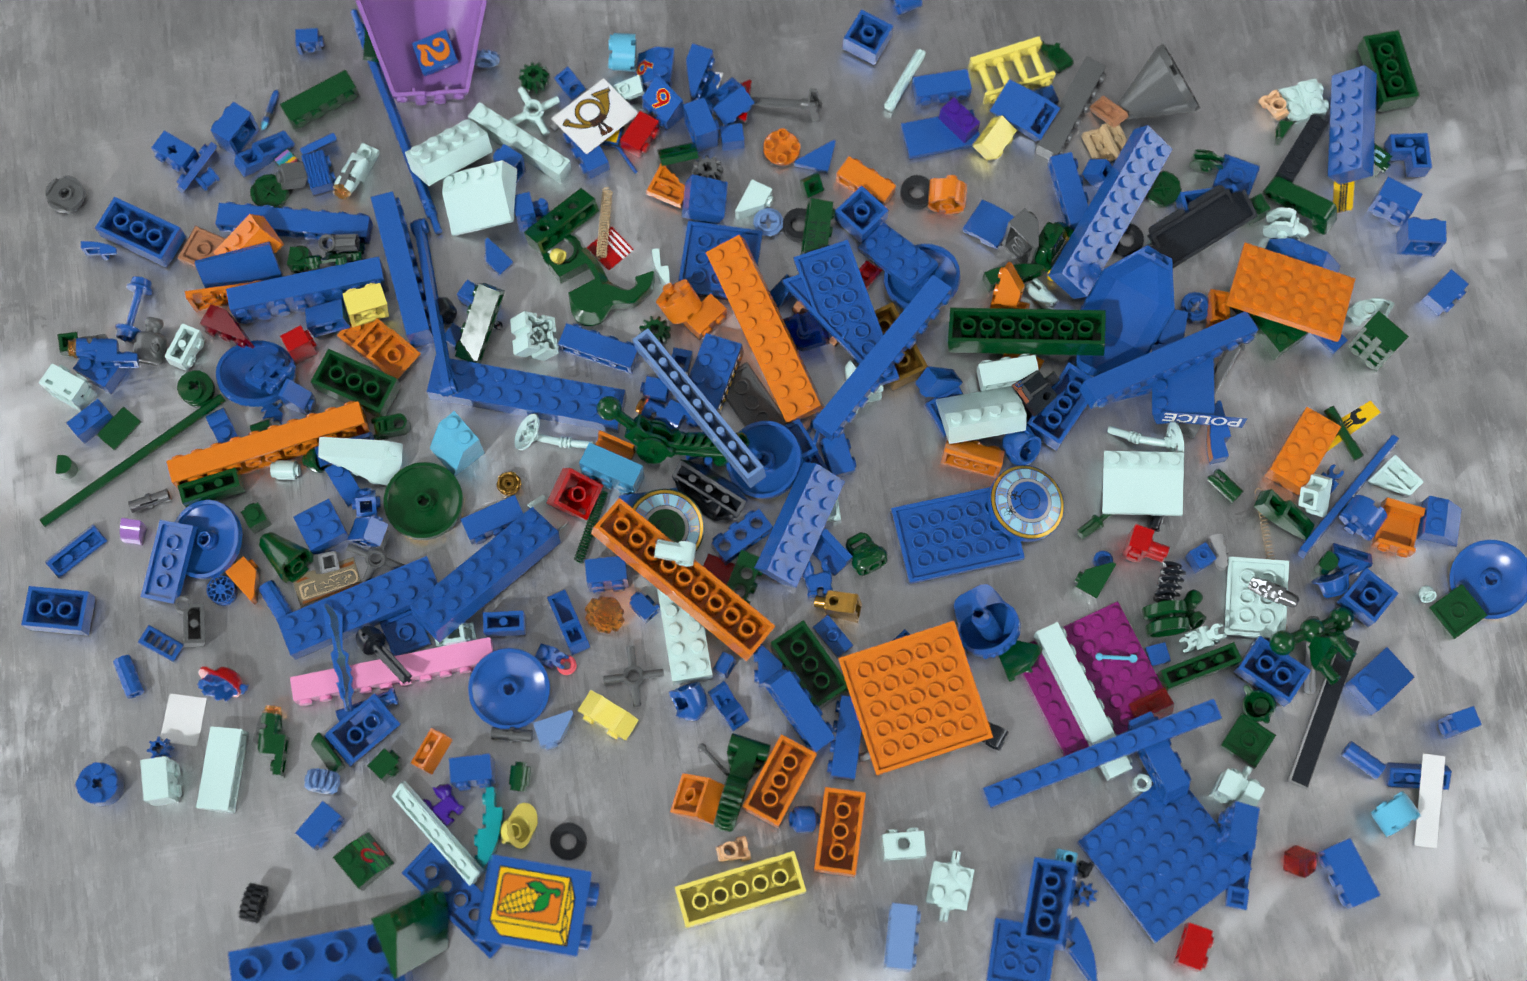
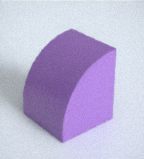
[120,518,147,546]

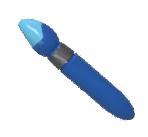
[261,90,279,130]

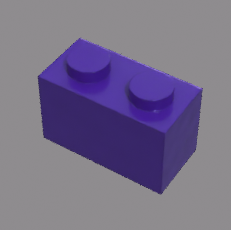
[939,97,980,144]

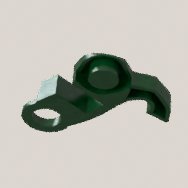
[542,234,655,326]

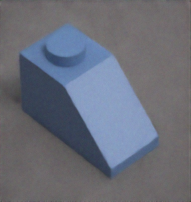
[533,710,575,750]

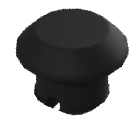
[1077,860,1094,878]

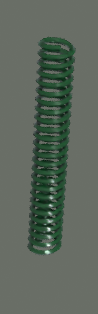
[574,490,609,564]

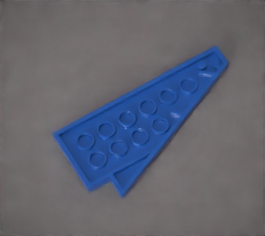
[782,240,899,386]

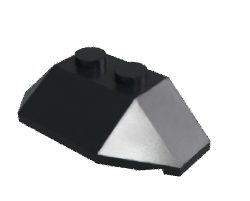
[672,459,748,521]

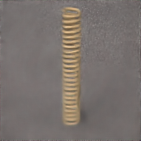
[596,187,613,260]

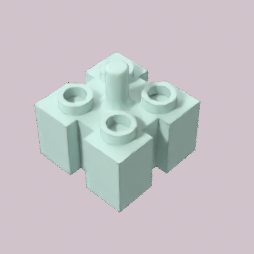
[510,311,559,361]
[1208,765,1265,807]

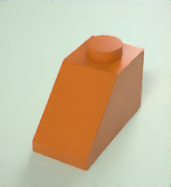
[225,556,261,605]

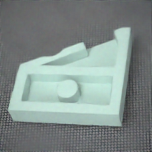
[1367,455,1424,497]

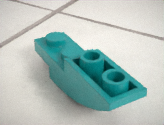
[474,787,505,872]

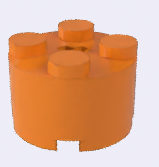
[928,175,967,214]
[656,279,702,324]

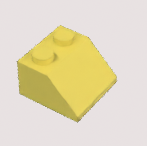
[342,283,389,328]

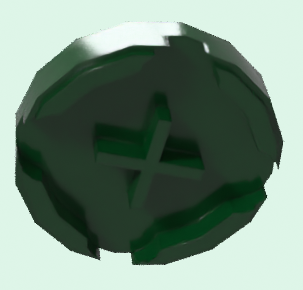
[1145,171,1181,207]
[250,174,289,208]

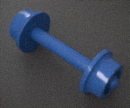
[115,276,153,343]

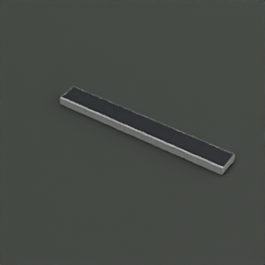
[1287,636,1360,789]

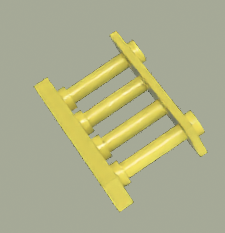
[969,36,1055,104]

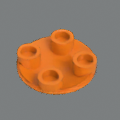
[763,128,801,165]

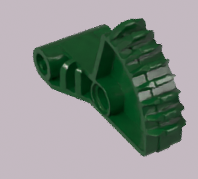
[714,733,771,832]

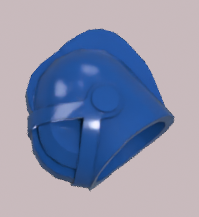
[1002,425,1042,465]

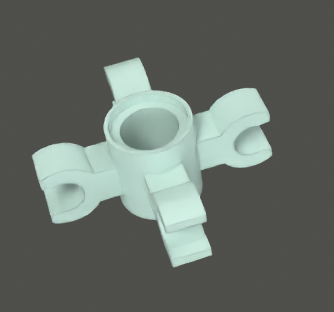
[1179,624,1227,652]

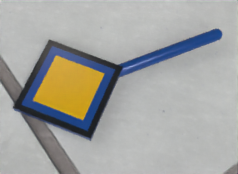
[601,127,638,174]

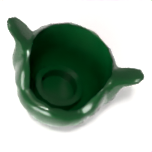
[1242,685,1276,724]

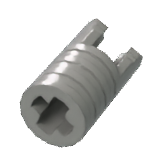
[1207,534,1228,572]

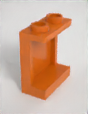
[1372,497,1426,558]

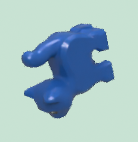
[802,559,833,599]

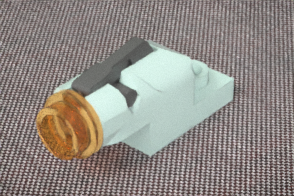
[333,143,380,200]

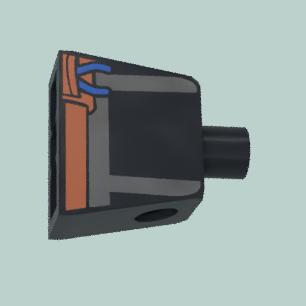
[1011,370,1061,417]

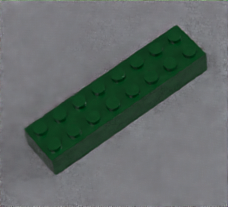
[948,308,1106,356]

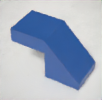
[708,681,749,731]

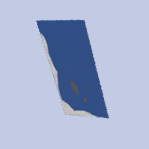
[701,71,723,98]

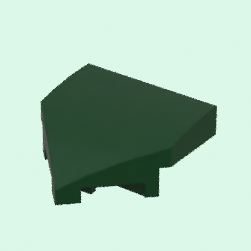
[999,640,1042,682]

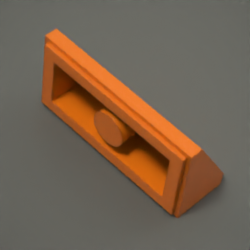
[411,728,452,775]

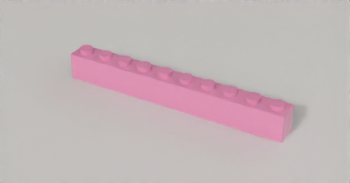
[290,637,494,706]

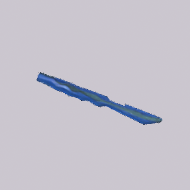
[322,604,354,712]

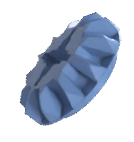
[474,49,500,68]
[753,208,783,238]

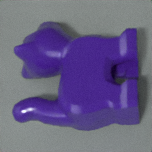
[423,783,465,827]

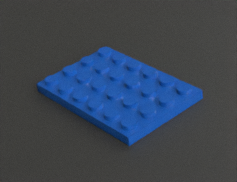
[891,487,1025,585]

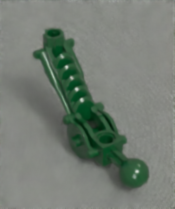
[597,396,750,467]

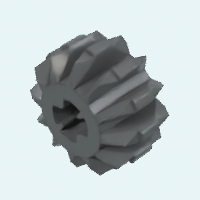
[692,155,724,180]

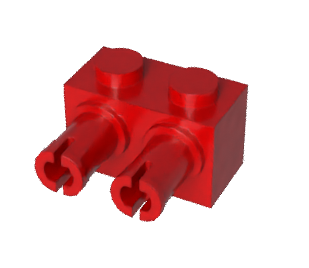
[1122,524,1170,563]

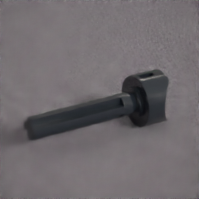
[355,626,412,684]

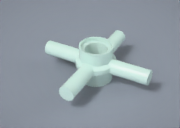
[508,87,560,136]

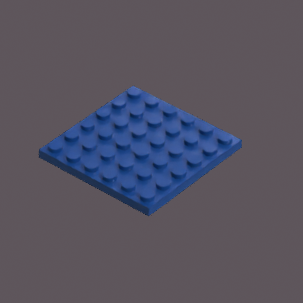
[1077,785,1252,943]

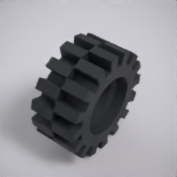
[239,883,269,924]

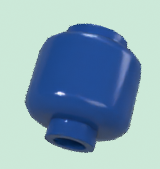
[789,806,820,833]

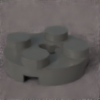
[45,176,86,214]

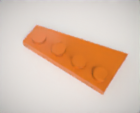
[185,280,261,312]

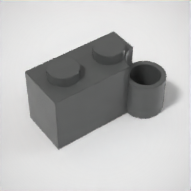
[174,596,205,647]

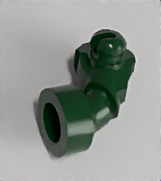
[1184,589,1206,630]

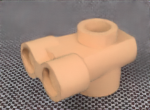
[1258,90,1289,121]
[716,836,751,862]

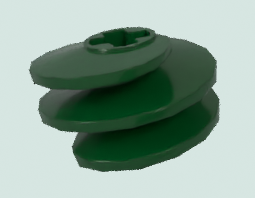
[1189,149,1225,173]
[177,370,215,407]

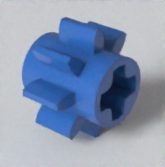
[147,736,175,759]
[1074,881,1098,908]

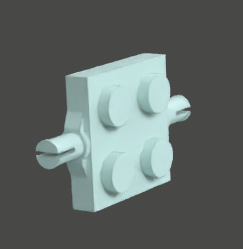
[926,851,975,922]

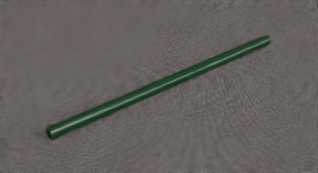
[39,394,226,527]

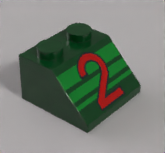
[332,832,395,891]

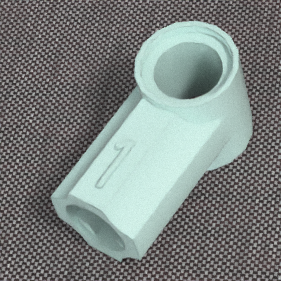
[654,539,696,566]

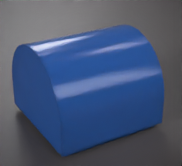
[712,652,737,679]

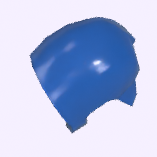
[668,682,708,721]

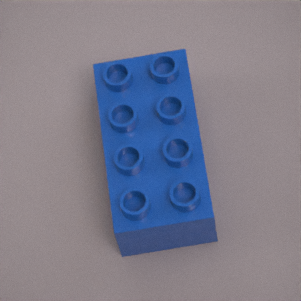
[228,924,413,981]

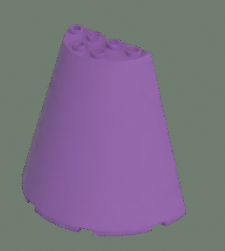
[356,0,487,106]

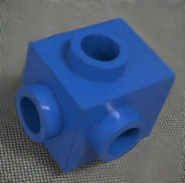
[352,488,381,517]

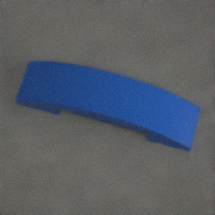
[1225,829,1258,911]

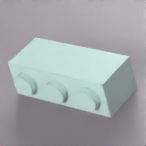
[976,354,1039,391]

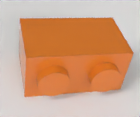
[684,293,727,340]

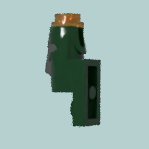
[253,705,290,778]

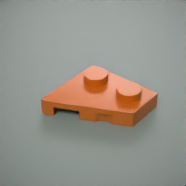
[646,164,685,208]

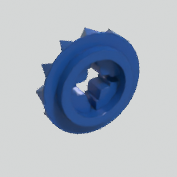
[1180,292,1208,322]

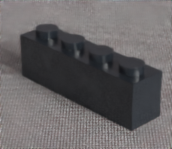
[1274,113,1329,183]

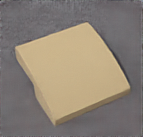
[1081,123,1127,163]

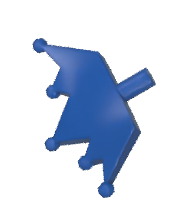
[258,403,283,425]

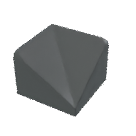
[313,550,340,574]

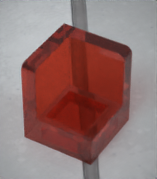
[1283,845,1317,878]

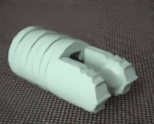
[1024,278,1059,309]

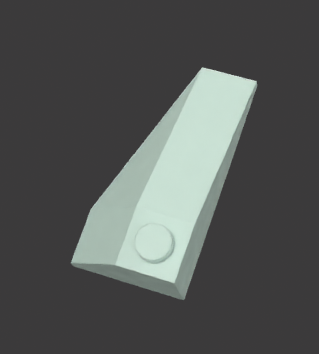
[318,437,403,486]

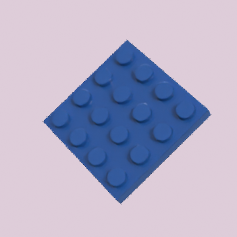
[678,221,763,300]

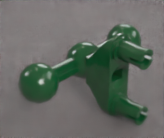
[1269,607,1357,685]

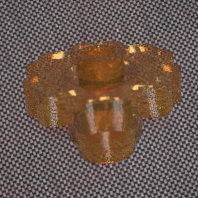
[585,596,625,634]

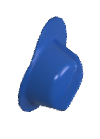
[1311,565,1358,598]

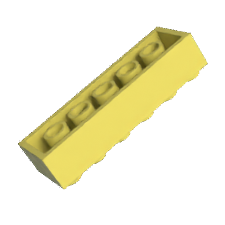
[675,851,806,929]

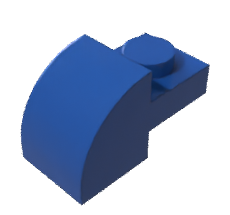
[206,407,238,443]

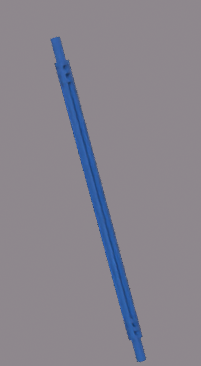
[351,9,442,234]

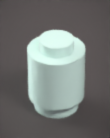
[270,460,301,480]

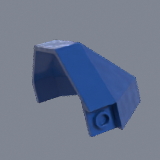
[1076,245,1175,377]

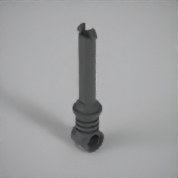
[1178,343,1245,439]

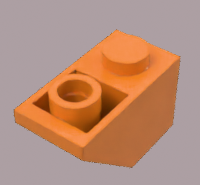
[993,262,1025,309]

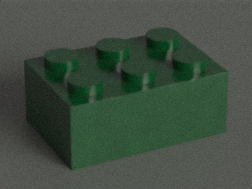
[1347,311,1409,372]

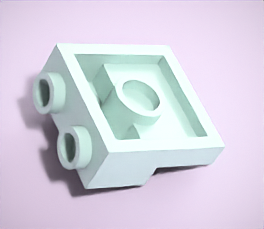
[1278,79,1329,124]

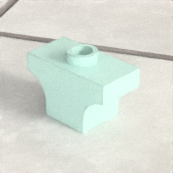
[1299,473,1333,517]
[435,623,477,648]

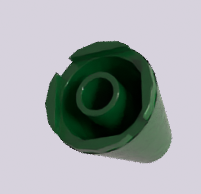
[259,532,313,583]

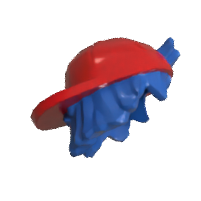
[197,666,249,702]

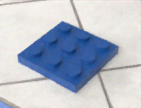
[986,918,1054,981]

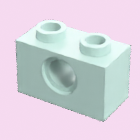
[881,828,926,861]

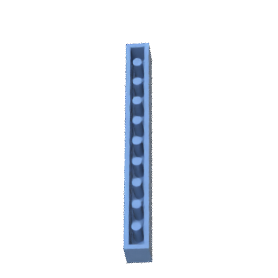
[632,328,766,488]

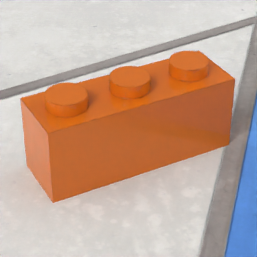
[836,156,896,206]

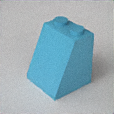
[430,411,485,477]

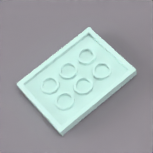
[1224,556,1289,639]

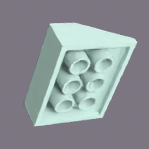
[442,160,517,236]
[936,386,1027,444]
[1102,451,1184,516]

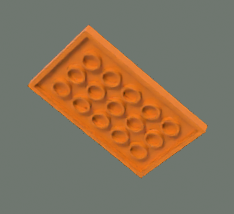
[1226,242,1356,342]

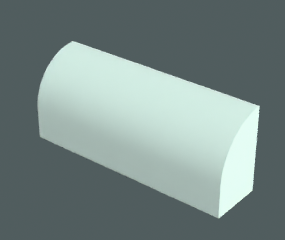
[196,726,249,813]

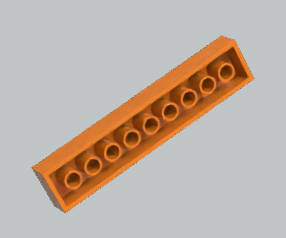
[706,235,825,424]
[166,401,371,488]
[591,498,775,662]

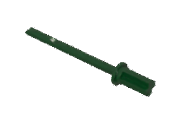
[1076,514,1112,539]

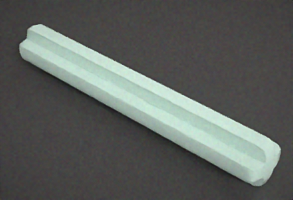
[884,49,925,112]

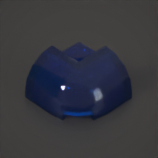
[783,312,830,351]

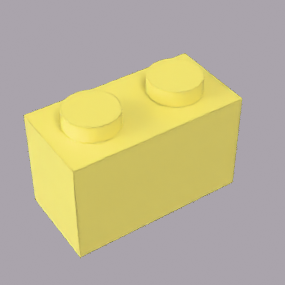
[972,116,1017,161]

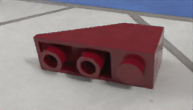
[199,304,255,349]

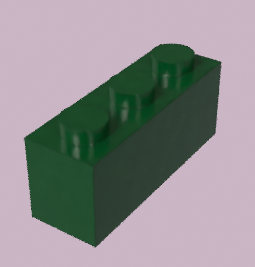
[177,468,246,507]

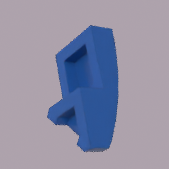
[484,238,513,275]
[80,241,117,261]

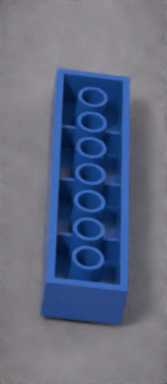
[371,191,434,348]
[226,257,390,324]
[410,507,561,643]
[276,556,439,660]

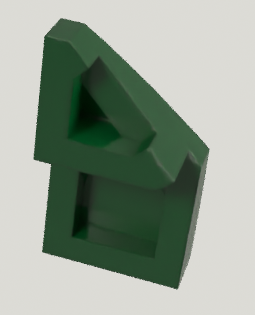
[1040,41,1073,73]

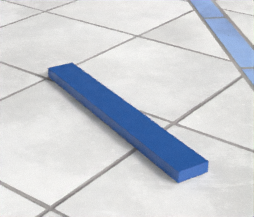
[1298,435,1399,559]

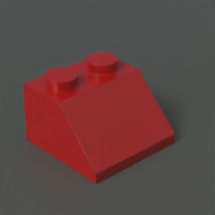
[546,468,604,521]

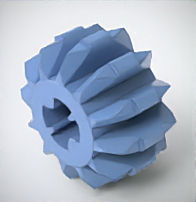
[304,768,340,794]

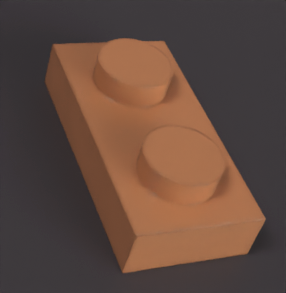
[1089,95,1128,128]

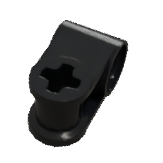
[981,721,1009,751]

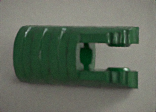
[1207,469,1244,504]

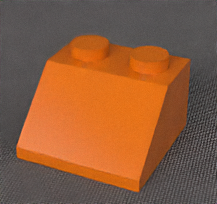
[670,773,724,825]

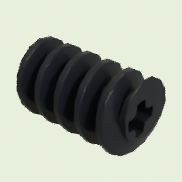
[1153,561,1186,602]

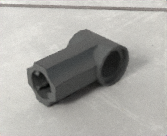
[318,234,360,252]

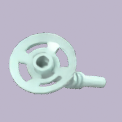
[515,414,594,451]
[1107,422,1184,452]

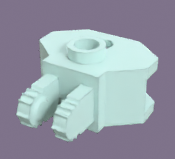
[1263,208,1309,240]

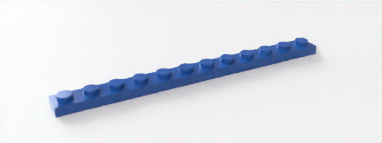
[983,699,1222,808]

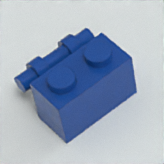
[514,192,550,232]

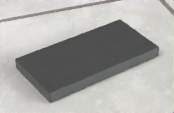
[726,362,788,427]

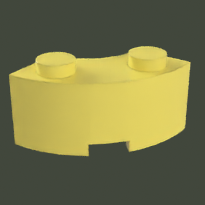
[577,690,639,741]

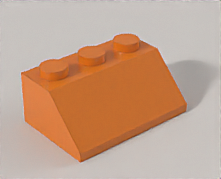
[213,214,284,255]
[941,439,1005,478]

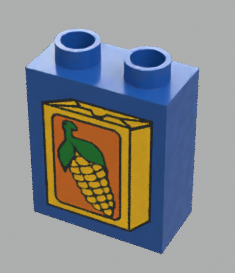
[473,854,600,957]

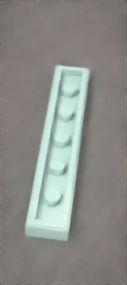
[392,781,484,885]

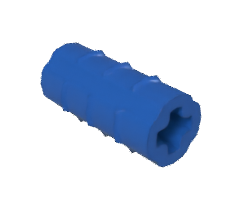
[258,580,293,619]
[113,655,144,699]
[1341,741,1386,779]

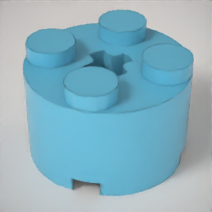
[608,33,636,72]
[1371,791,1422,837]

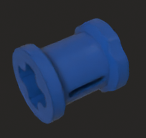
[195,167,220,192]

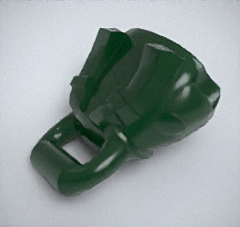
[846,532,887,576]

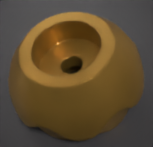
[496,471,521,496]

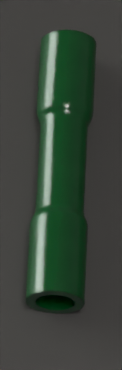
[1324,406,1364,461]

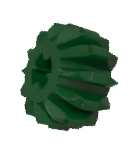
[518,61,550,94]
[639,316,671,345]

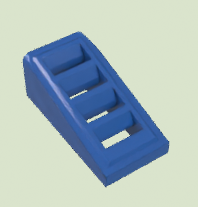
[138,625,183,662]

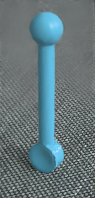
[1095,653,1138,663]

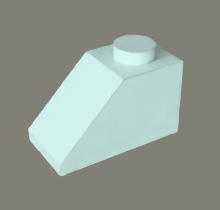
[735,180,774,220]

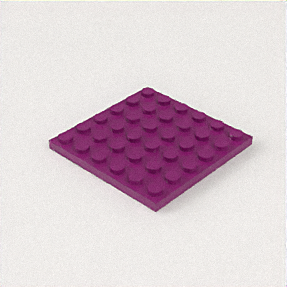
[1022,601,1174,756]

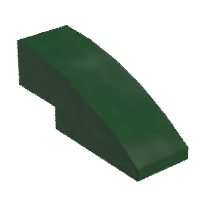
[982,264,1045,292]
[1253,489,1315,540]

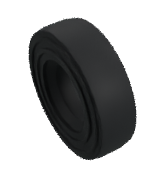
[900,175,930,209]
[783,208,806,242]
[1114,223,1144,257]
[550,822,587,860]

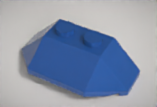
[1265,238,1341,272]

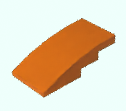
[337,318,421,379]

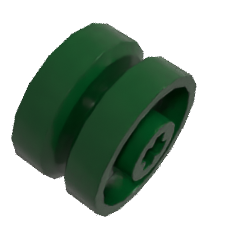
[1142,600,1191,638]

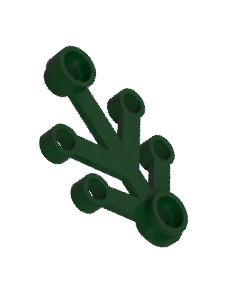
[303,242,366,269]

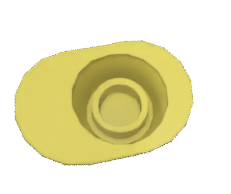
[501,803,538,849]

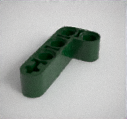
[1263,176,1337,235]

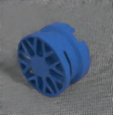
[206,576,238,606]

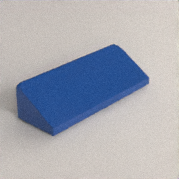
[45,524,107,578]
[1387,762,1452,790]

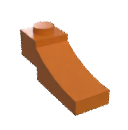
[1206,289,1230,328]

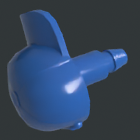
[954,584,1021,659]

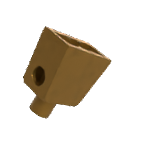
[814,590,862,623]

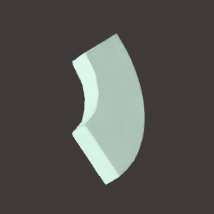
[1345,298,1395,326]

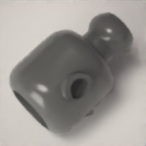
[132,317,167,365]

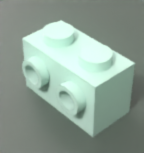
[164,323,205,372]

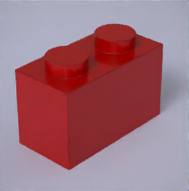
[620,111,661,158]
[280,325,317,365]
[1173,922,1214,972]

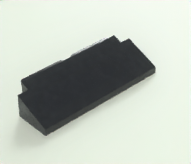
[1144,185,1258,268]

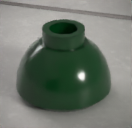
[302,446,328,473]

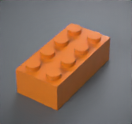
[1264,407,1341,496]
[742,734,817,829]
[814,787,866,877]

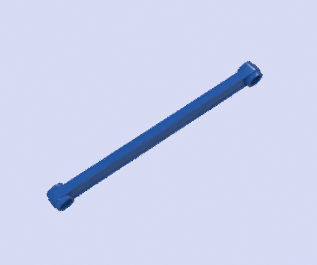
[410,218,459,397]

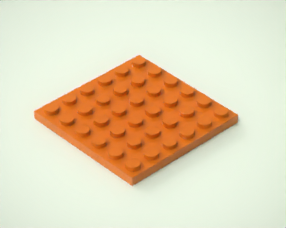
[838,621,993,775]

